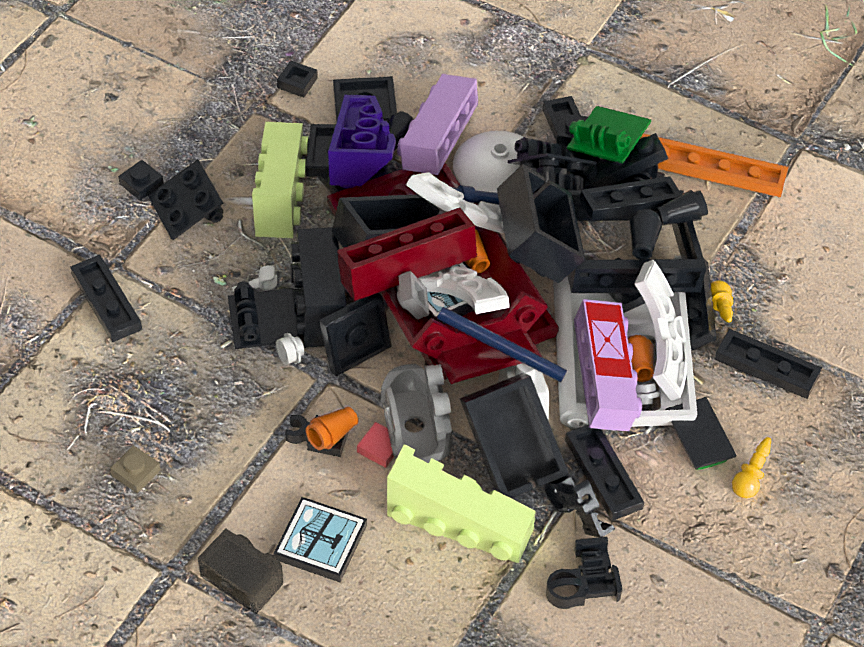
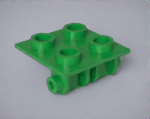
[567,106,651,164]

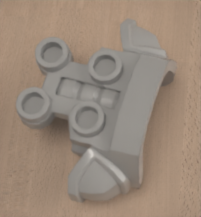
[380,364,453,463]

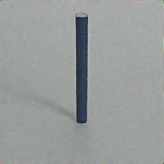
[437,307,567,382]

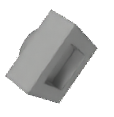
[397,271,429,320]

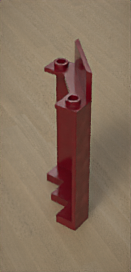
[381,181,548,384]

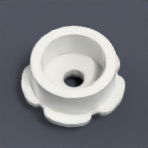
[276,333,304,365]

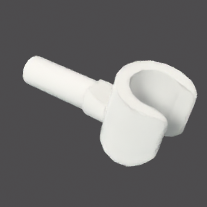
[232,265,277,292]

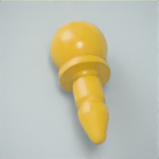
[711,280,733,323]
[732,437,771,498]

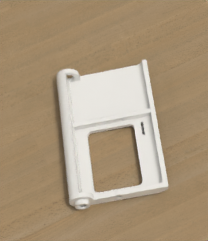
[553,255,697,430]

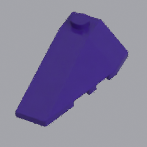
[328,95,396,188]

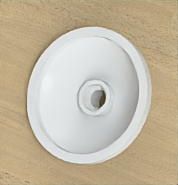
[453,131,523,193]

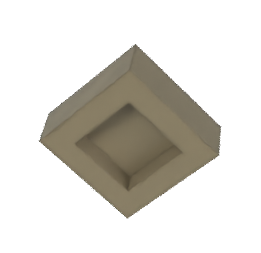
[110,445,161,494]

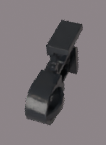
[544,476,615,537]
[546,537,622,609]

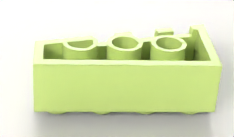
[252,122,309,238]
[387,444,536,563]

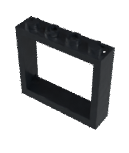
[568,190,706,293]

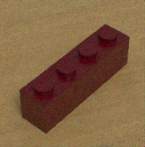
[337,207,477,301]

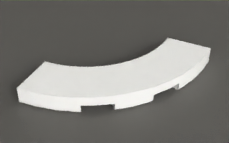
[406,172,504,233]
[635,260,687,401]
[396,265,510,314]

